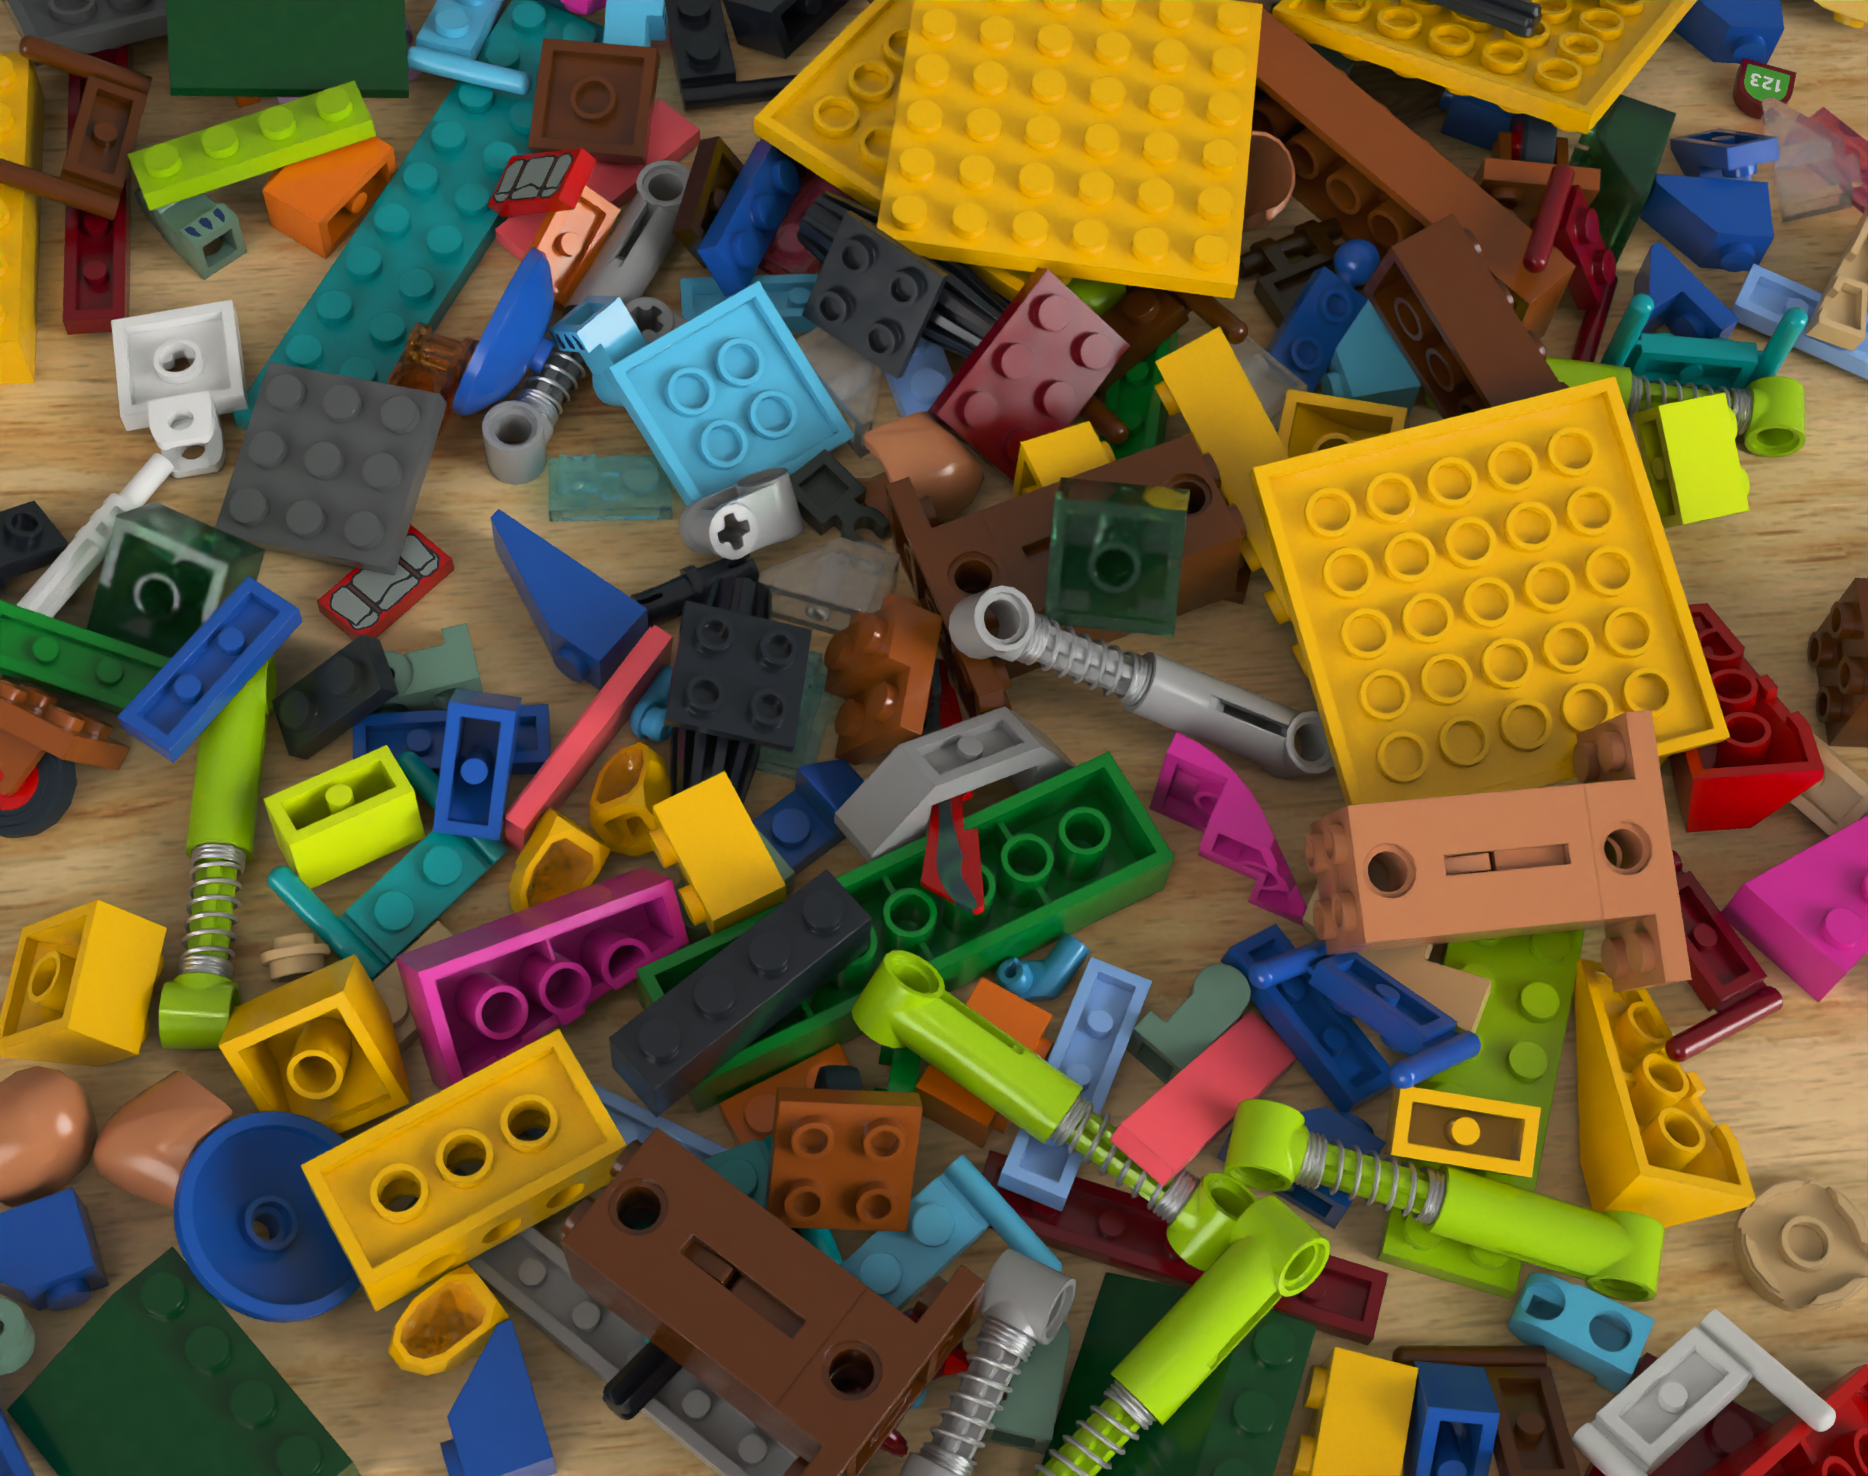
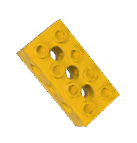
[300,1029,627,1312]

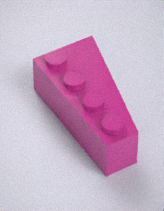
[1721,815,1868,1003]
[395,867,689,1090]

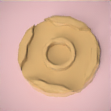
[1733,1177,1868,1316]

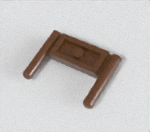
[0,34,152,220]
[1079,286,1248,445]
[1392,1345,1581,1476]

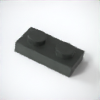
[271,634,399,760]

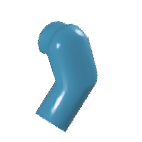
[629,665,673,743]
[995,933,1091,1002]

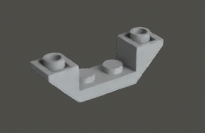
[834,706,1076,862]

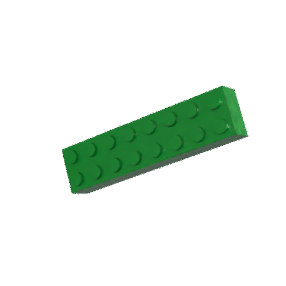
[636,751,1175,1113]

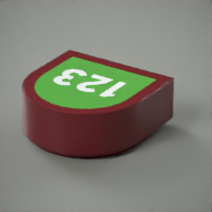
[1733,58,1796,120]

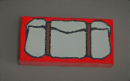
[487,148,596,217]
[317,524,454,640]

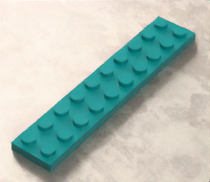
[233,0,604,430]

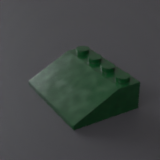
[166,0,409,98]
[7,1246,361,1476]
[1041,1272,1317,1476]

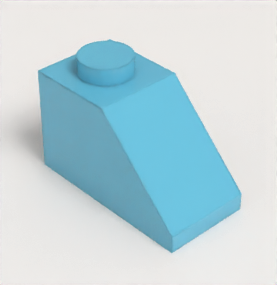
[1321,299,1421,416]

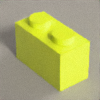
[1633,392,1750,529]
[263,745,425,889]

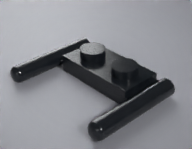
[665,0,797,111]

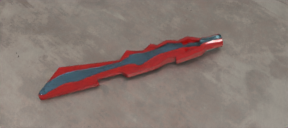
[912,658,985,915]

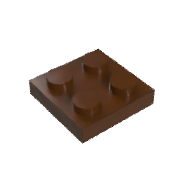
[528,38,660,166]

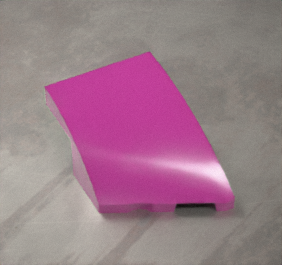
[1149,731,1307,926]

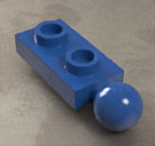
[1256,239,1380,393]

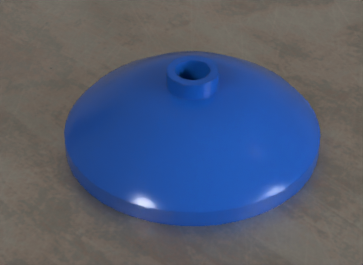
[451,247,556,417]
[174,1112,361,1323]

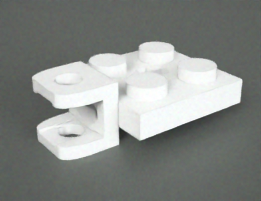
[111,300,249,479]

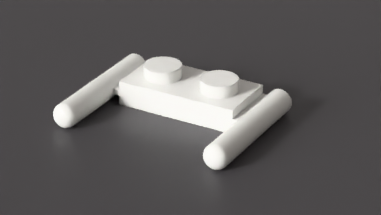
[1571,1309,1836,1476]

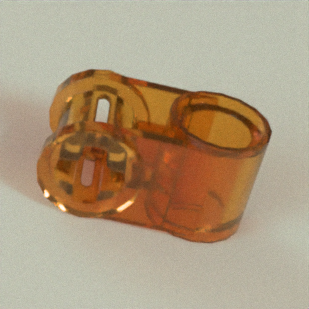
[387,322,479,436]

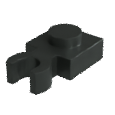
[790,449,889,558]

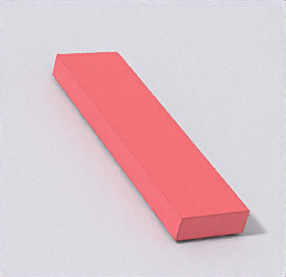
[495,98,700,262]
[504,625,673,853]
[1109,1010,1297,1187]

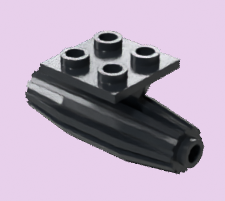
[797,191,1008,379]
[664,576,812,804]

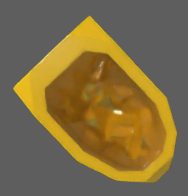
[589,742,671,857]
[508,807,611,913]
[388,1264,510,1376]

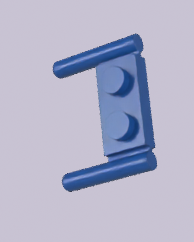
[1249,939,1481,1089]

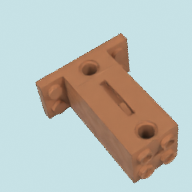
[1305,710,1692,993]

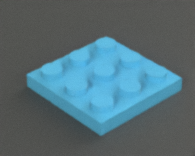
[603,281,854,506]

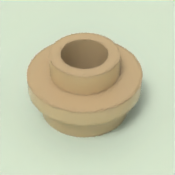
[261,933,330,982]

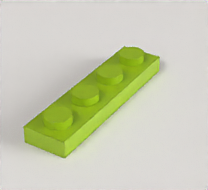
[128,80,377,211]

